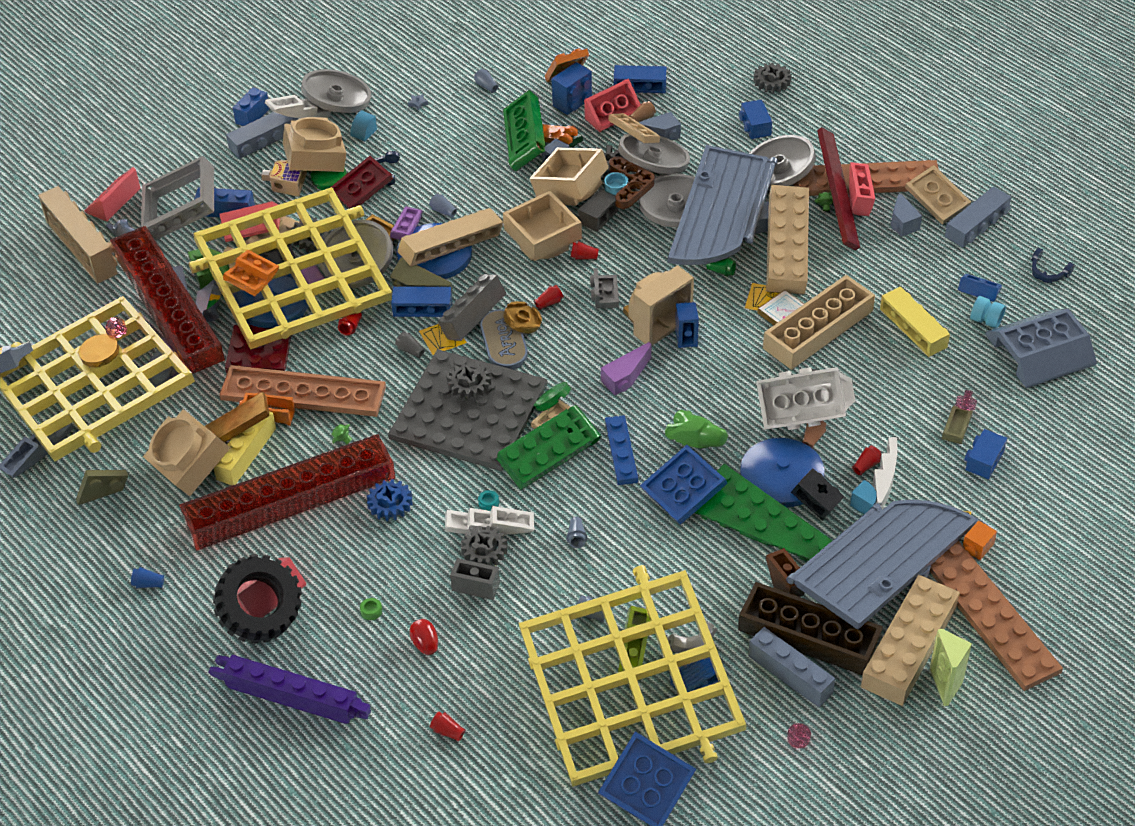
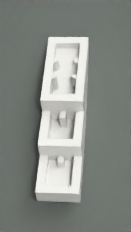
[265,95,331,118]
[873,437,897,510]
[445,506,534,535]

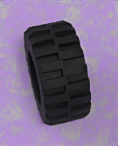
[213,554,302,644]

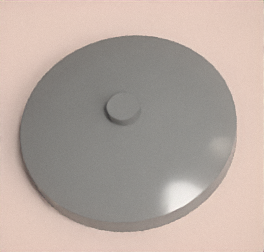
[301,69,371,113]
[618,133,690,174]
[749,135,816,189]
[639,174,695,228]
[319,220,393,288]

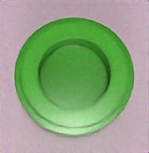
[360,598,382,620]

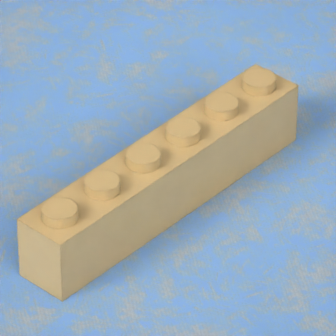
[397,208,503,266]

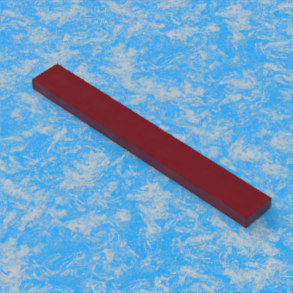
[817,127,860,251]

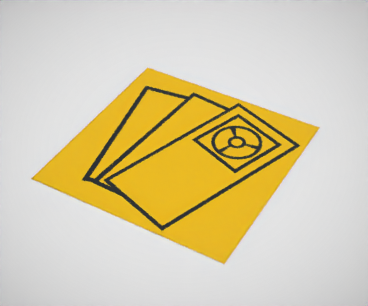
[745,283,780,311]
[419,324,467,355]

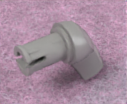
[667,622,717,653]

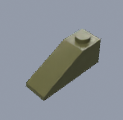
[390,257,453,291]

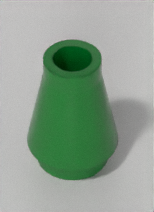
[706,258,736,277]

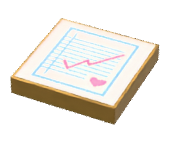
[757,290,804,325]

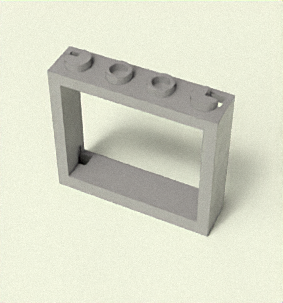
[141,155,214,242]

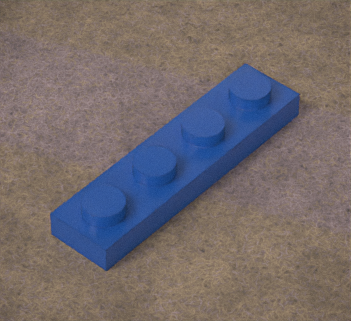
[605,415,638,485]

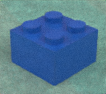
[552,62,592,115]

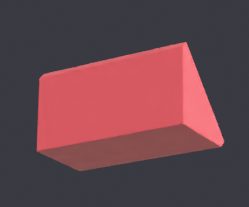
[584,78,641,132]
[84,167,141,221]
[220,201,280,242]
[237,557,306,618]

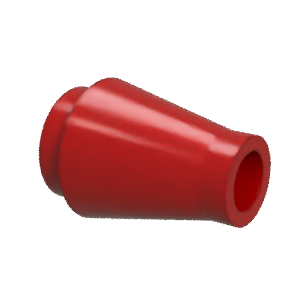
[570,241,599,260]
[534,285,564,310]
[338,312,362,336]
[852,445,882,476]
[430,711,466,742]

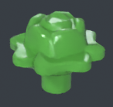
[814,192,833,211]
[331,424,352,444]

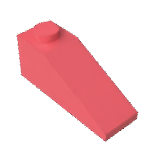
[849,162,875,216]

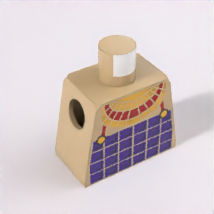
[262,160,307,196]

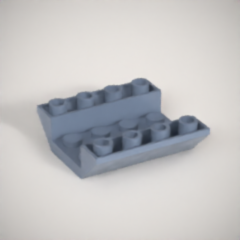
[985,308,1097,388]

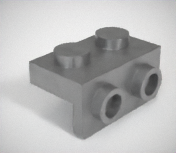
[590,268,619,309]

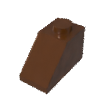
[766,548,805,597]

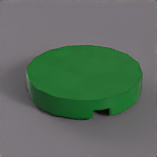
[311,168,347,190]
[534,382,571,411]

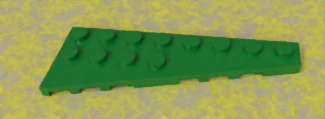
[695,464,833,561]

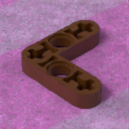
[609,157,655,209]

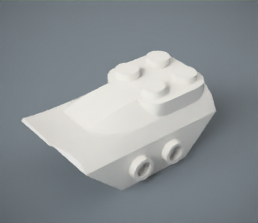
[756,367,855,430]

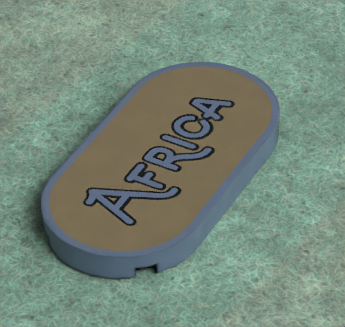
[480,309,528,370]

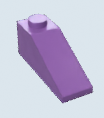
[601,342,652,395]

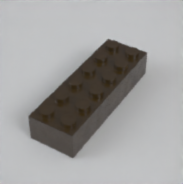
[738,581,883,675]

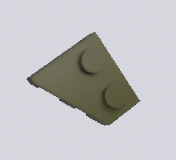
[76,470,128,505]

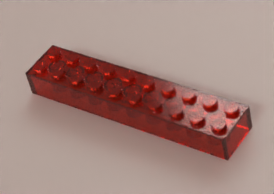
[110,226,225,374]
[179,434,396,551]

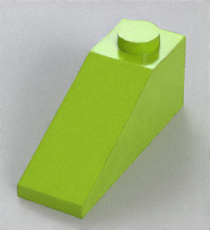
[618,606,650,673]

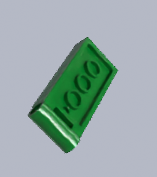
[503,90,545,171]
[496,405,602,490]

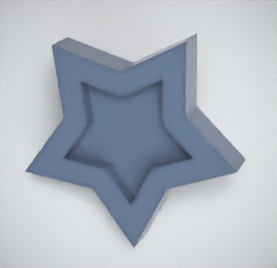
[408,94,428,110]

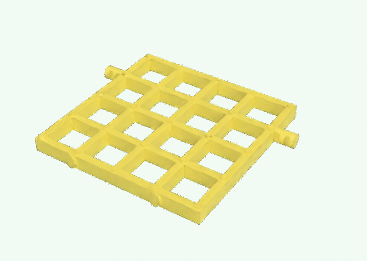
[189,187,392,350]
[0,296,195,462]
[519,565,746,787]

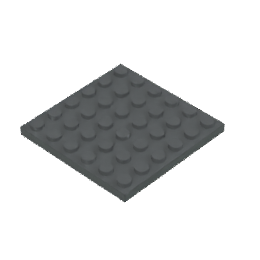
[388,349,548,471]

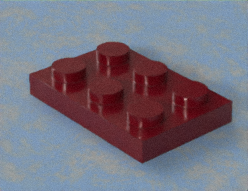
[330,156,394,209]

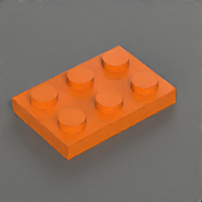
[545,48,589,82]

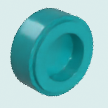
[478,490,499,511]

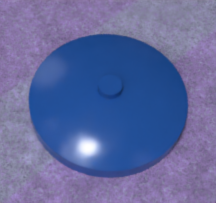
[396,223,472,279]
[232,273,309,328]
[740,438,825,508]

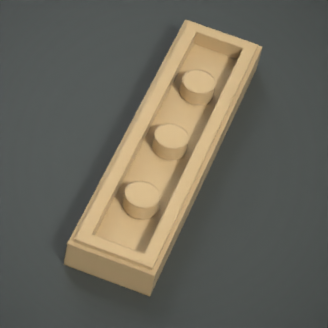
[608,113,660,143]

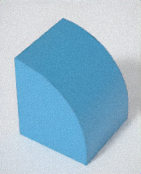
[350,110,377,142]
[850,480,877,514]

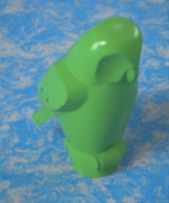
[665,410,728,448]

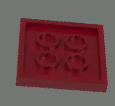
[225,325,292,373]

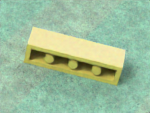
[880,287,950,357]
[214,411,276,486]

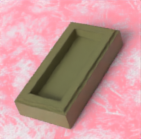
[942,405,973,444]

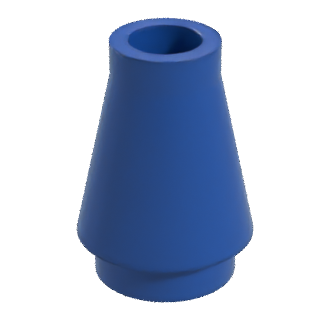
[131,567,164,588]

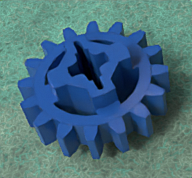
[367,479,413,521]

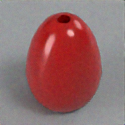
[409,619,438,655]

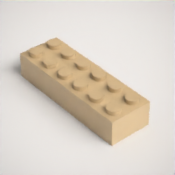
[766,185,809,294]
[38,186,118,284]
[763,275,875,370]
[861,575,960,706]

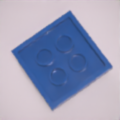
[640,445,728,525]
[598,732,696,826]

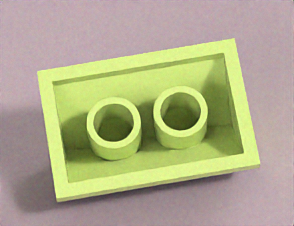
[930,629,972,706]

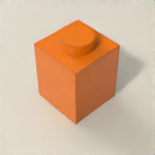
[963,520,997,560]

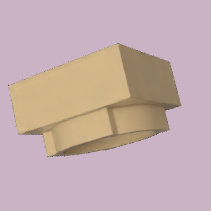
[283,117,346,172]
[529,148,609,206]
[503,191,582,261]
[629,265,694,345]
[143,409,230,496]

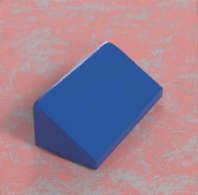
[958,273,1002,302]

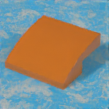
[223,250,279,296]

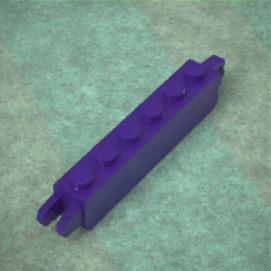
[208,655,371,724]

